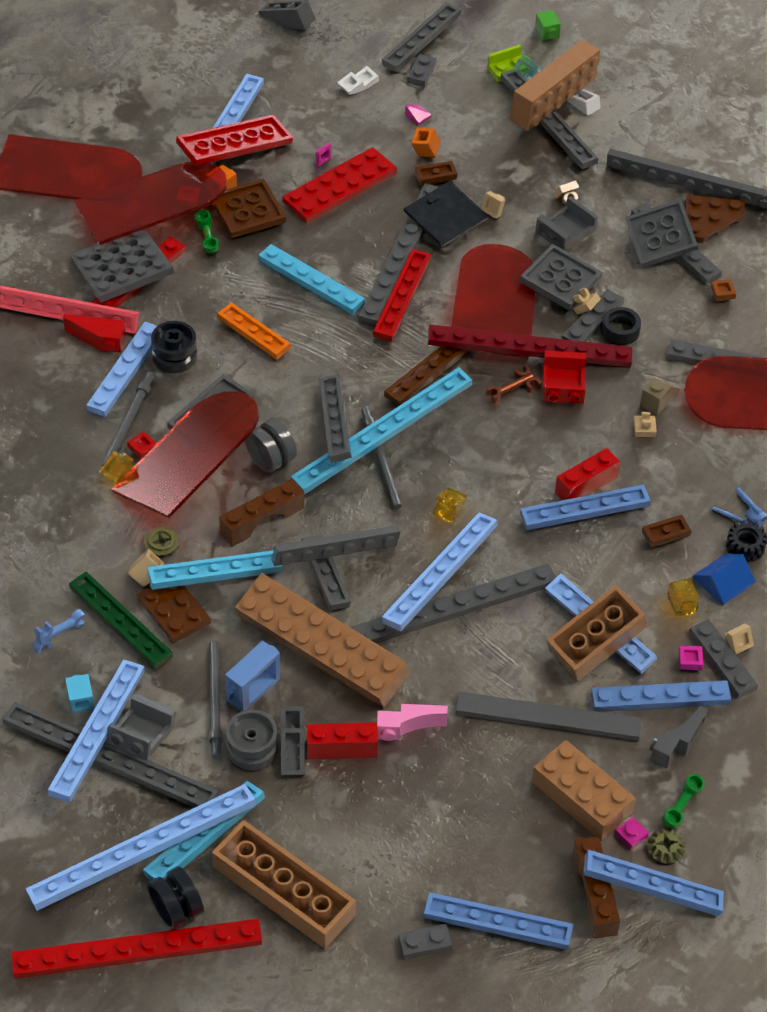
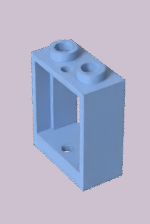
[225,640,280,712]

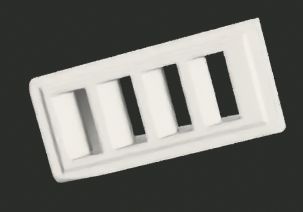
[567,89,601,115]

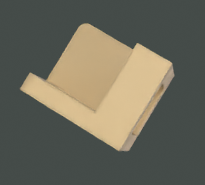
[128,548,164,587]

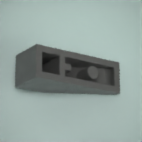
[259,0,316,30]

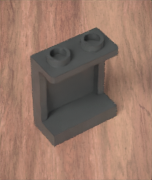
[535,196,598,251]
[106,693,176,760]

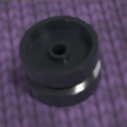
[151,321,197,373]
[147,866,204,931]

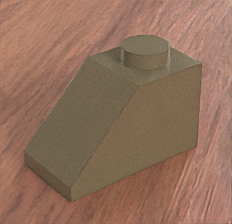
[640,377,680,415]

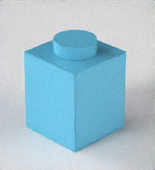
[65,674,94,713]

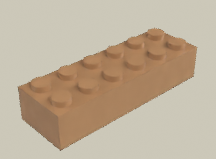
[509,39,600,131]
[212,820,356,949]

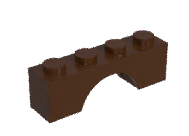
[219,479,304,547]
[573,836,620,939]

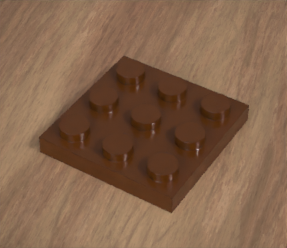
[210,179,287,238]

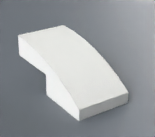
[337,66,380,95]

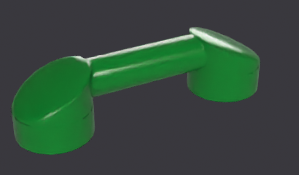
[195,210,220,253]
[662,774,705,829]

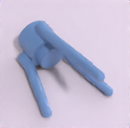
[712,487,767,528]

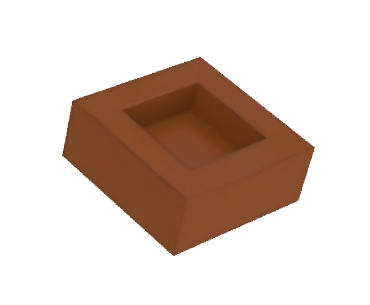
[711,279,736,301]

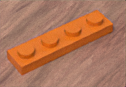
[217,302,291,360]

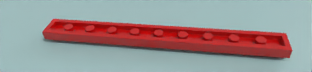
[12,918,262,979]

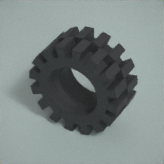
[726,521,767,562]

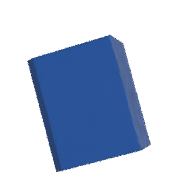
[693,554,755,605]

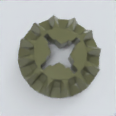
[144,527,179,557]
[647,828,686,864]

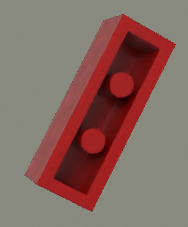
[555,448,620,500]
[307,722,378,759]

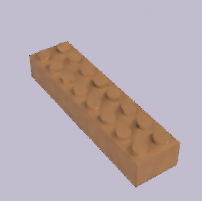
[235,573,410,709]

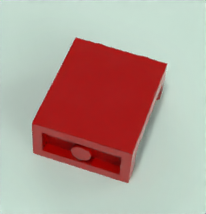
[542,351,586,404]

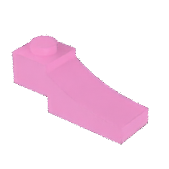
[377,704,448,741]

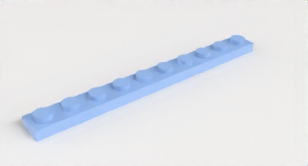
[26,784,257,911]

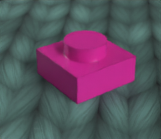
[678,646,703,670]
[615,817,649,850]

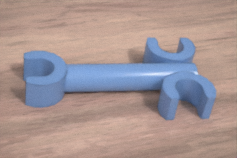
[33,609,86,654]

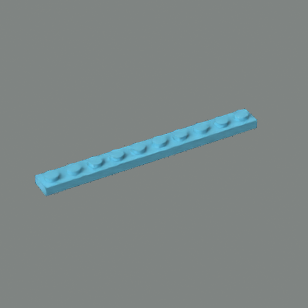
[291,367,472,495]

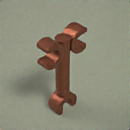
[486,364,542,403]

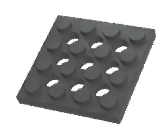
[70,226,174,303]

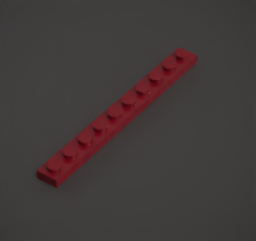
[428,324,632,368]

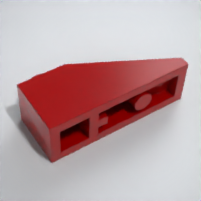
[63,314,126,353]

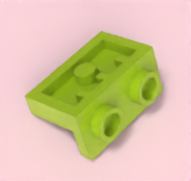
[487,44,530,82]

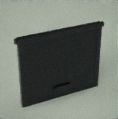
[403,181,490,248]

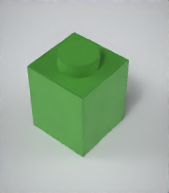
[535,10,561,41]

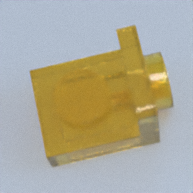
[99,451,137,485]
[434,487,468,522]

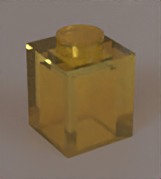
[667,578,700,616]

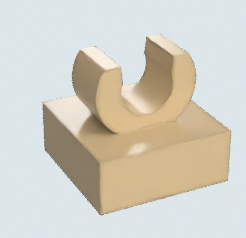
[553,180,579,205]
[481,191,505,218]
[573,288,601,314]
[633,412,657,437]
[725,624,754,655]

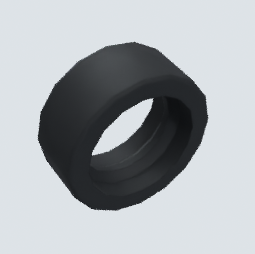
[602,307,641,345]

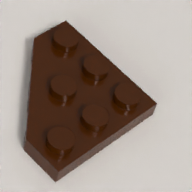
[685,195,745,243]

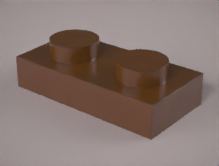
[415,161,458,186]
[642,515,691,548]

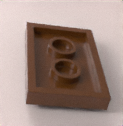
[137,585,211,644]

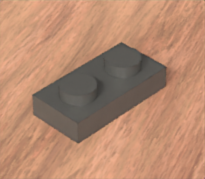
[407,54,437,87]
[398,924,452,960]

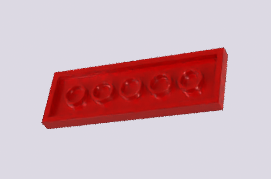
[176,114,293,166]
[282,147,397,224]

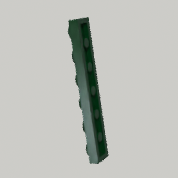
[69,571,173,670]

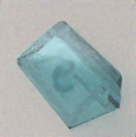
[515,55,543,79]

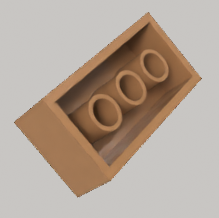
[546,584,648,681]
[532,740,636,841]

